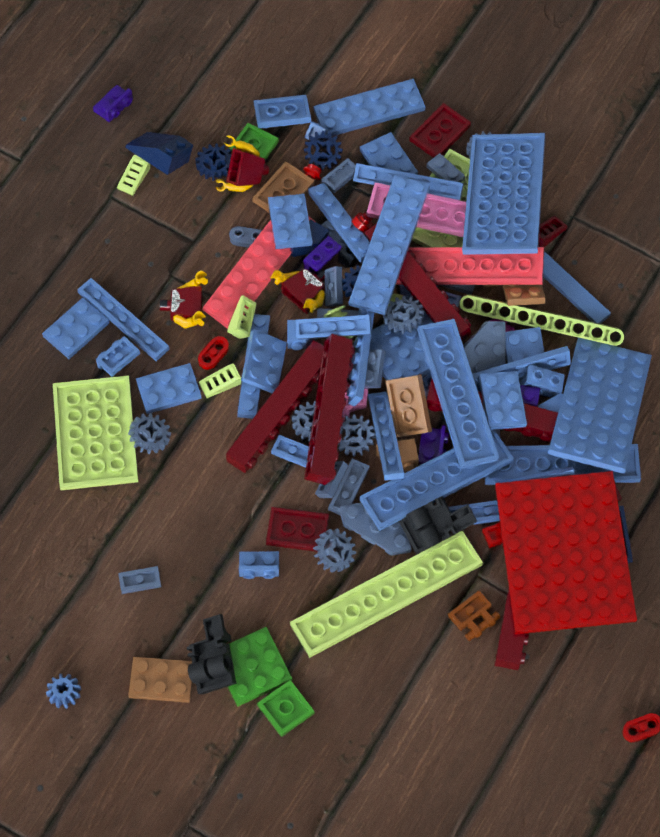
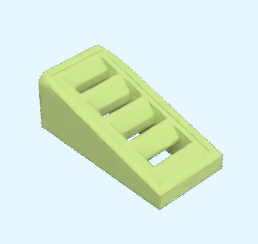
[117,155,150,196]
[227,295,257,339]
[199,363,241,398]

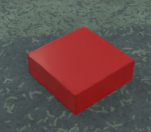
[482,523,503,548]

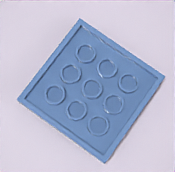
[369,310,434,381]

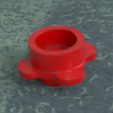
[303,164,321,180]

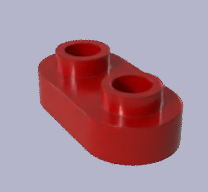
[351,212,373,233]
[198,336,229,370]
[622,713,660,743]

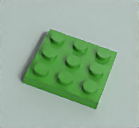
[228,627,292,707]

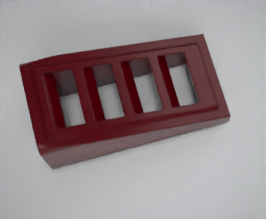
[538,215,568,247]

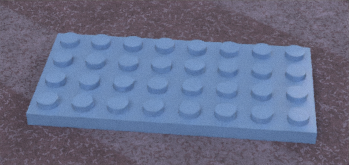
[462,133,545,255]
[548,338,652,474]

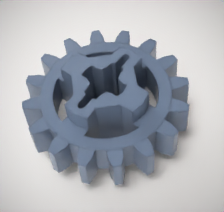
[383,296,424,334]
[292,401,316,442]
[128,413,171,454]
[338,414,375,457]
[313,529,356,572]

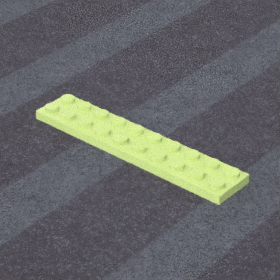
[290,531,483,658]

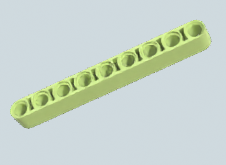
[460,294,624,346]

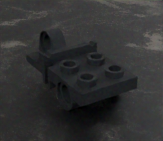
[399,496,477,555]
[187,614,237,695]

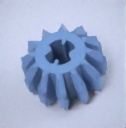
[46,673,81,709]

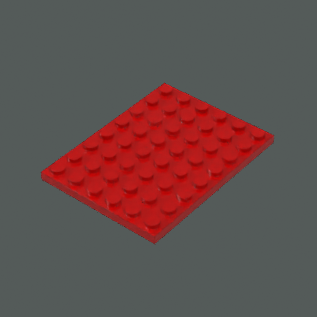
[495,471,637,634]

